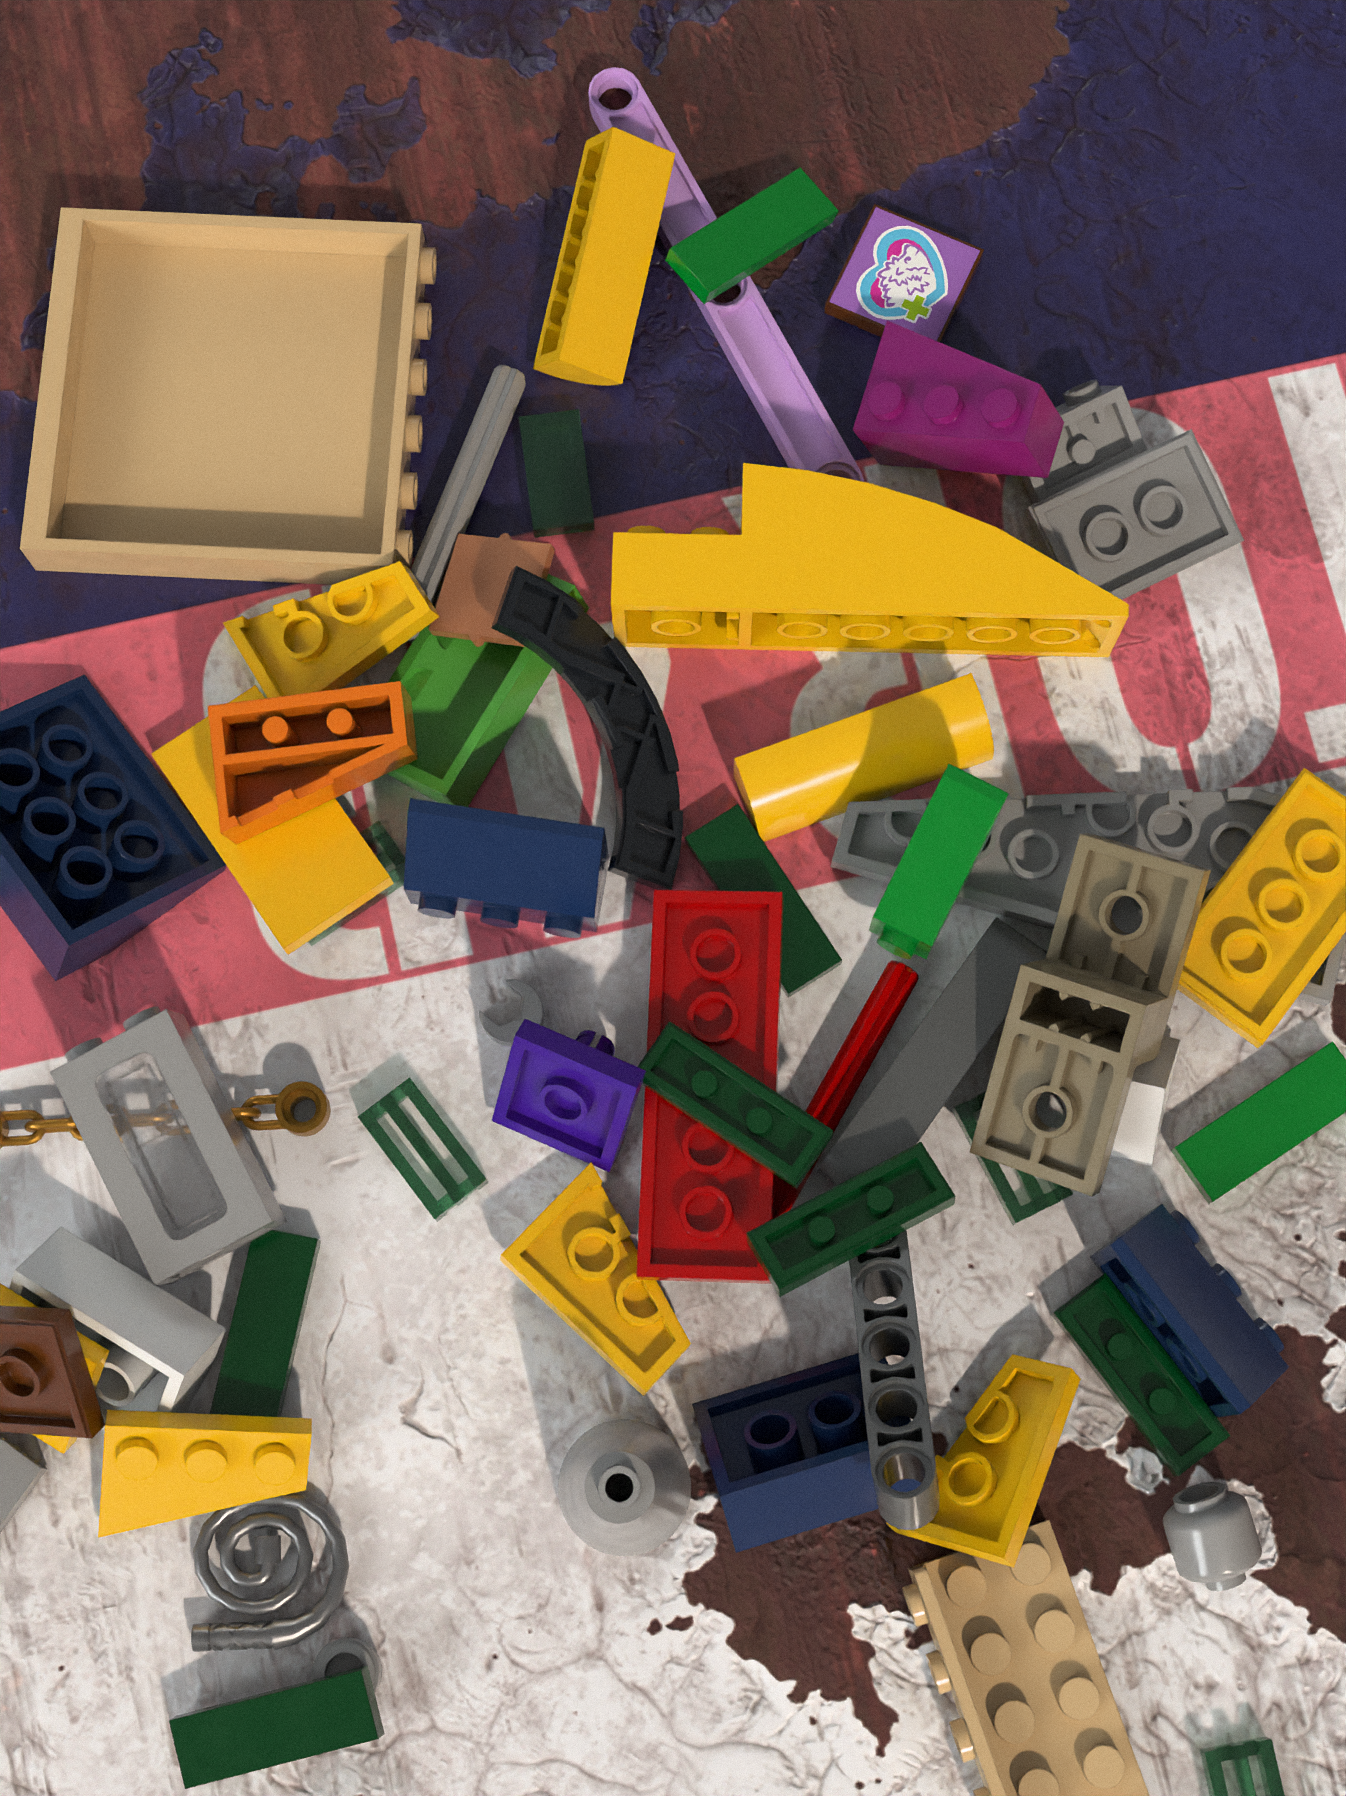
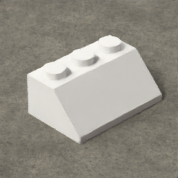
[9,1227,226,1432]

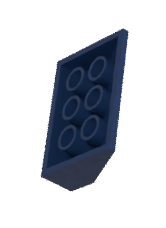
[0,675,227,981]

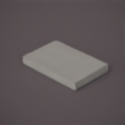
[1023,429,1244,600]

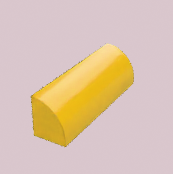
[533,126,676,386]
[733,673,994,842]

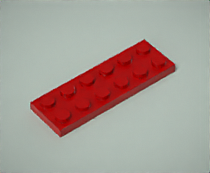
[636,890,784,1284]

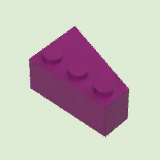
[853,320,1064,478]

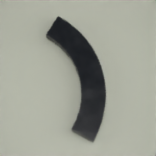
[491,566,683,890]

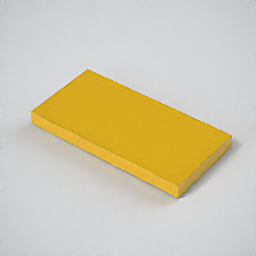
[151,685,394,955]
[1177,768,1346,1048]

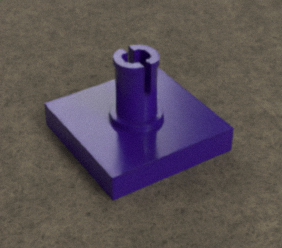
[492,1019,646,1172]

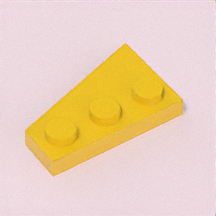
[223,561,440,698]
[500,1162,691,1396]
[886,1354,1080,1568]
[98,1410,312,1538]

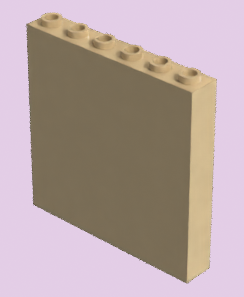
[20,207,437,585]

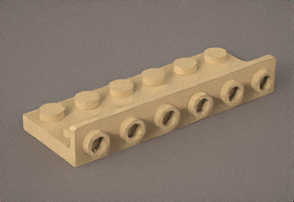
[902,1520,1149,1796]

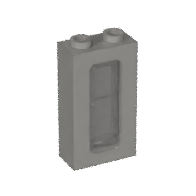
[50,1007,287,1285]

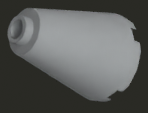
[558,1419,691,1556]

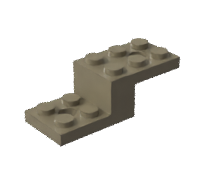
[970,833,1211,1197]

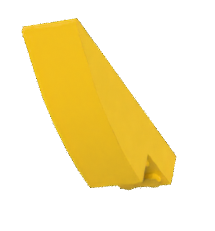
[611,463,1129,657]

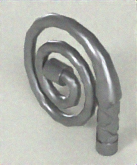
[191,1493,349,1652]

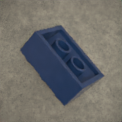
[404,798,609,938]
[1090,1204,1289,1417]
[692,1353,921,1553]

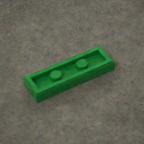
[665,168,839,304]
[1171,1041,1346,1204]

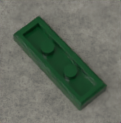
[685,804,842,998]
[637,1021,834,1189]
[746,1142,956,1297]
[210,1230,321,1417]
[1051,1273,1230,1476]
[169,1665,385,1789]

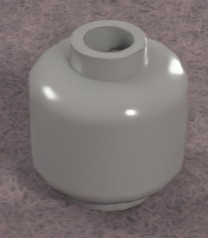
[1163,1482,1262,1591]

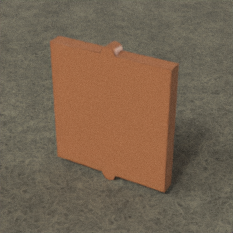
[428,533,555,647]

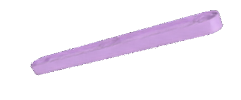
[588,67,864,482]

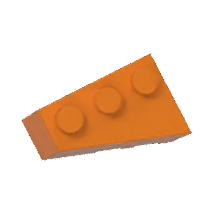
[208,681,418,845]

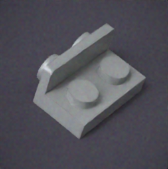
[1021,379,1147,504]

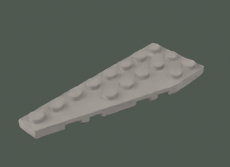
[831,787,1346,1006]

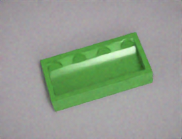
[387,574,589,807]

